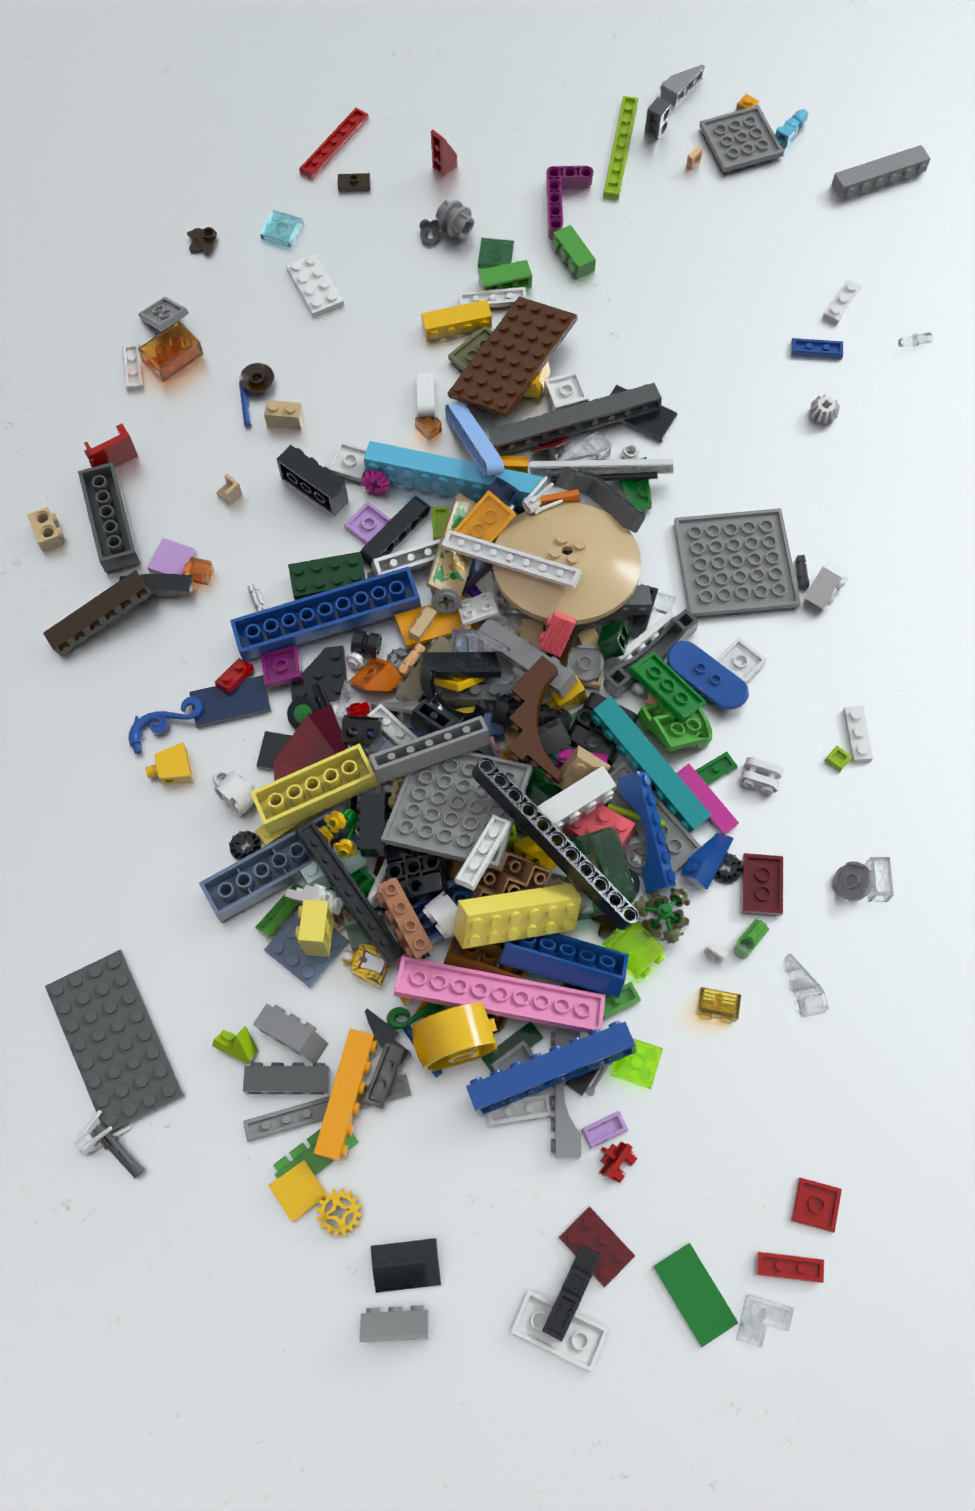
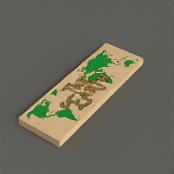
[426,493,477,597]

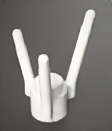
[522,476,563,515]
[75,1110,131,1156]

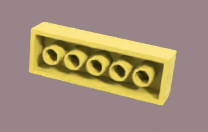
[250,743,378,834]
[454,883,582,949]

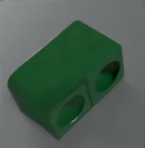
[597,621,630,660]

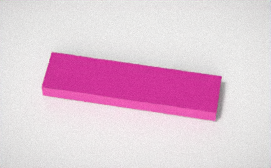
[677,763,739,835]

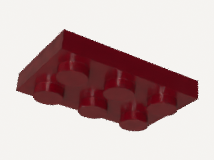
[741,853,783,916]
[558,1206,635,1288]

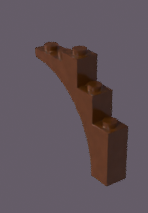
[507,655,564,785]

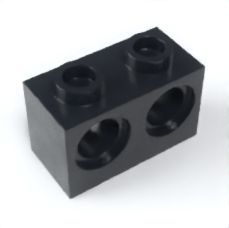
[341,715,383,747]

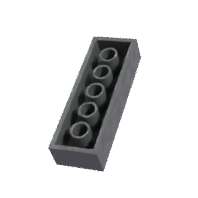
[78,462,141,572]

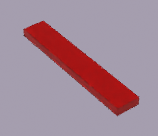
[299,107,369,180]

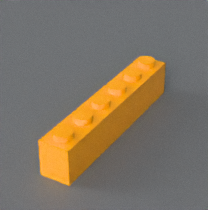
[313,1028,378,1162]

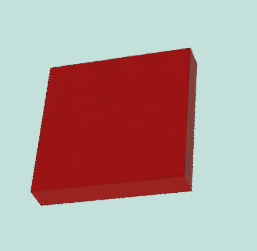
[791,1177,842,1233]

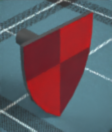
[530,437,570,461]

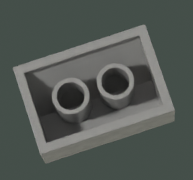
[360,1305,430,1343]

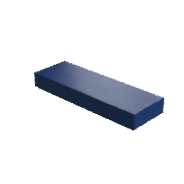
[791,338,843,359]

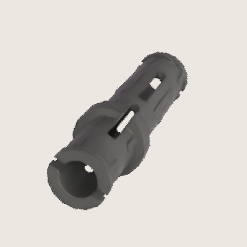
[92,1123,145,1179]

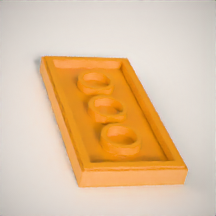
[394,595,476,649]

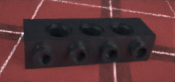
[491,694,572,732]

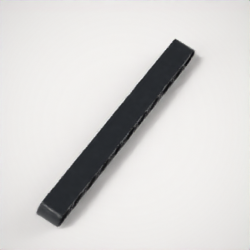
[472,757,639,930]

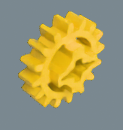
[316,1188,362,1237]

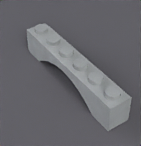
[550,1027,581,1158]

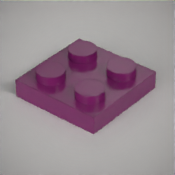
[261,645,303,689]

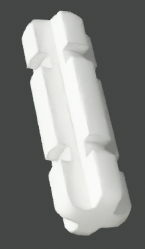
[247,584,266,612]

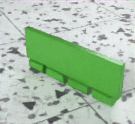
[273,1129,358,1179]

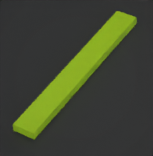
[603,96,639,199]

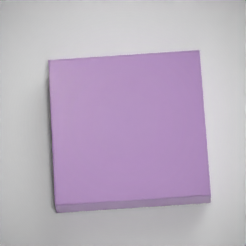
[344,502,391,544]
[147,538,196,575]

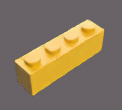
[421,300,492,340]

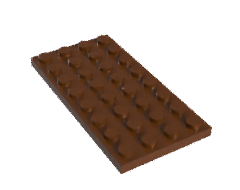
[447,296,578,418]

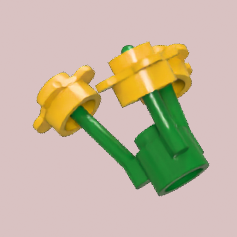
[318,808,358,857]

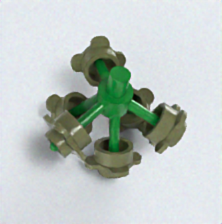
[633,887,690,944]

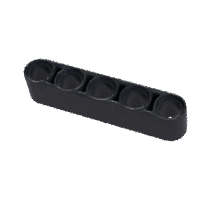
[360,496,431,565]

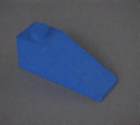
[680,833,734,890]

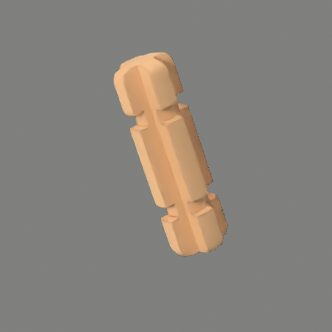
[397,643,425,676]

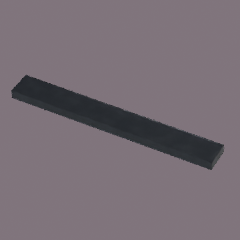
[295,820,405,965]

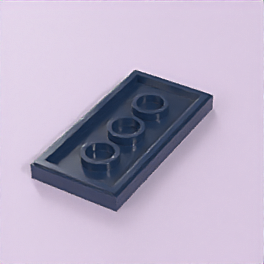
[189,675,271,728]

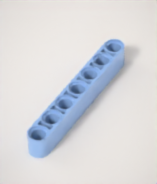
[445,403,504,476]

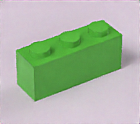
[552,225,596,278]
[478,260,532,291]

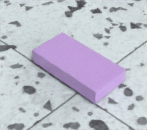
[581,1111,628,1149]

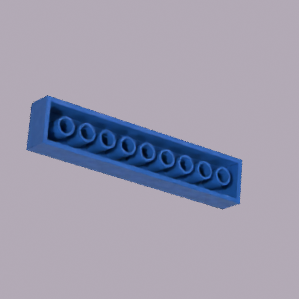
[230,566,421,661]

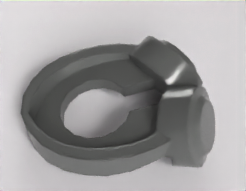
[419,219,440,246]

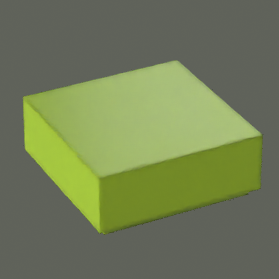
[825,745,853,772]

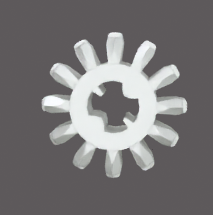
[809,394,840,425]

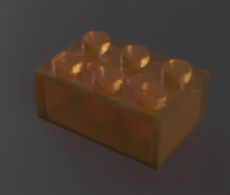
[138,321,203,383]

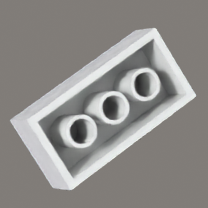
[537,766,617,831]

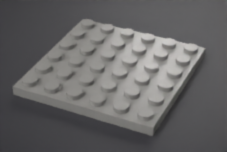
[674,508,801,617]
[381,752,533,870]

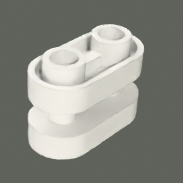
[740,757,784,794]

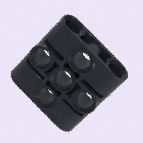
[568,692,639,766]
[385,844,448,903]

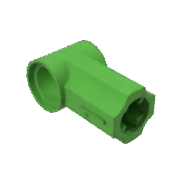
[734,918,769,958]

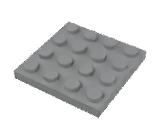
[699,105,784,173]

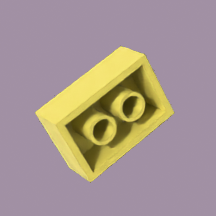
[295,899,334,957]

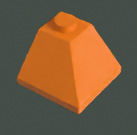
[348,657,403,691]

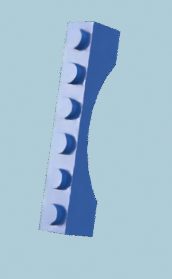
[618,771,676,893]

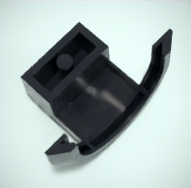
[409,666,487,735]

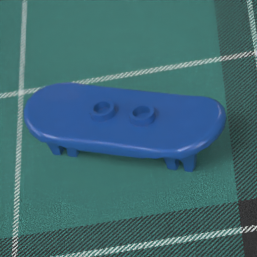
[667,641,750,710]

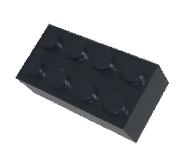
[276,445,349,516]

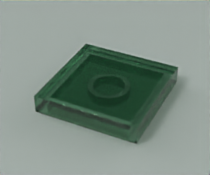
[478,238,514,268]

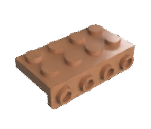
[375,878,433,960]

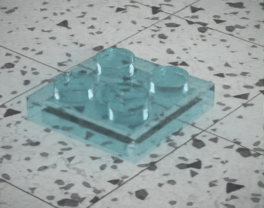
[260,210,304,248]

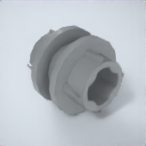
[435,200,475,238]

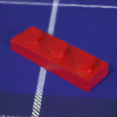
[756,1252,824,1283]

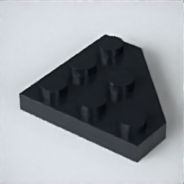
[291,646,349,703]

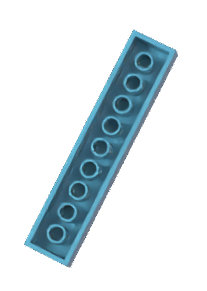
[364,441,544,511]

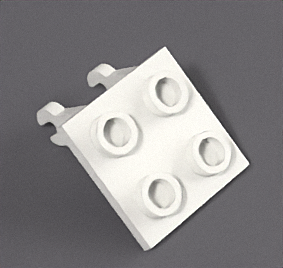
[459,591,508,626]

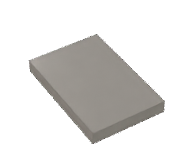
[138,297,189,332]

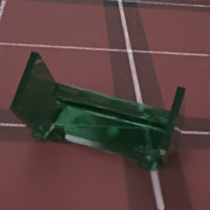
[554,827,636,921]

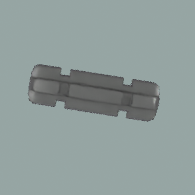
[796,555,810,589]

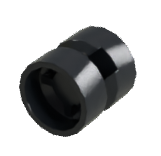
[351,629,382,658]

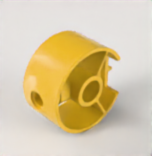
[412,1002,498,1071]

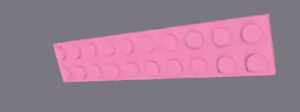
[394,956,606,1033]

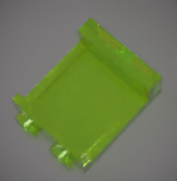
[602,918,667,979]

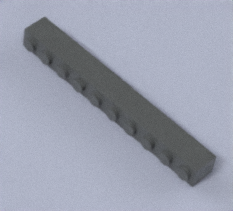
[488,383,662,456]

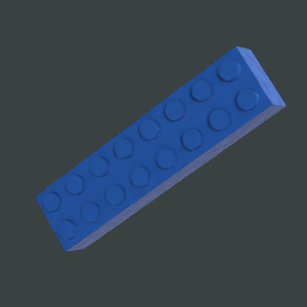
[466,1021,637,1116]

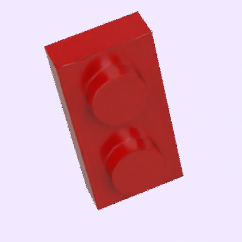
[214,658,254,694]

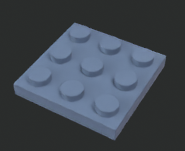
[264,911,350,989]

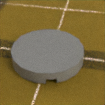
[567,644,604,682]
[833,861,873,901]

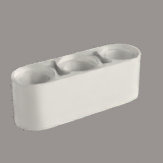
[416,372,435,417]

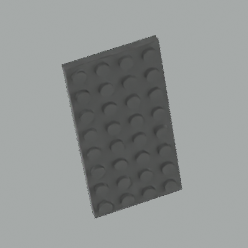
[45,949,185,1134]

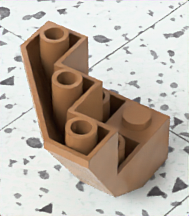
[473,849,552,898]

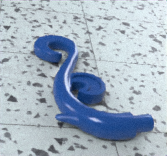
[128,696,203,755]

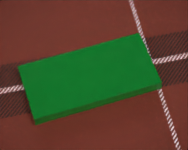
[628,651,707,723]
[652,1243,738,1347]

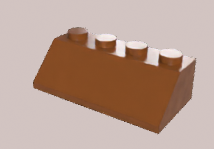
[444,935,528,980]

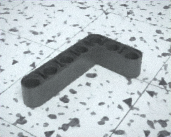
[556,466,646,533]

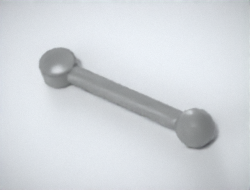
[586,1062,613,1096]

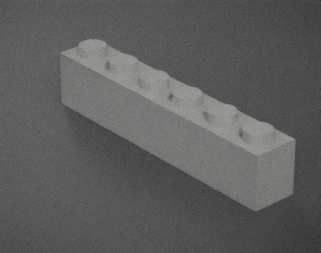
[831,145,931,199]
[475,618,578,698]
[369,715,490,784]

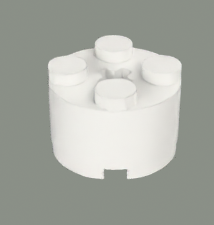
[214,769,255,816]
[423,891,457,939]

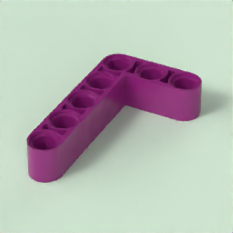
[546,166,594,240]

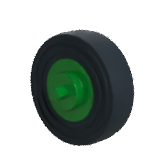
[287,697,321,729]

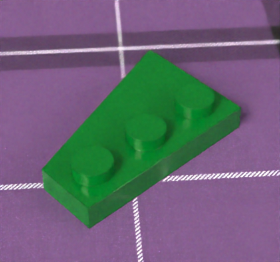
[618,457,652,512]

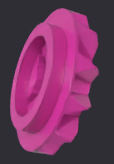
[362,470,390,495]

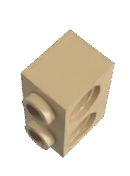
[27,507,64,552]

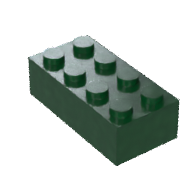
[288,552,366,600]

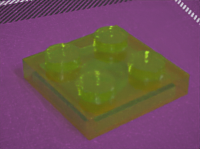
[611,1038,663,1089]

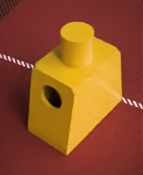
[145,742,194,785]

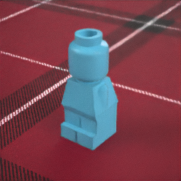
[775,109,808,148]

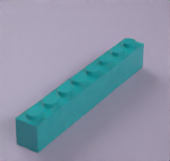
[590,696,712,833]

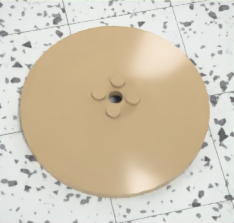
[492,502,641,625]

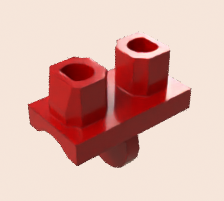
[599,1142,637,1183]

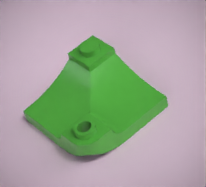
[637,701,712,752]

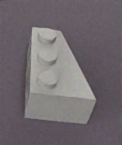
[253,1003,329,1063]

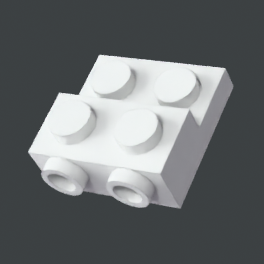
[285,884,343,915]

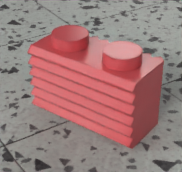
[537,610,576,657]

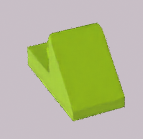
[212,1026,258,1064]

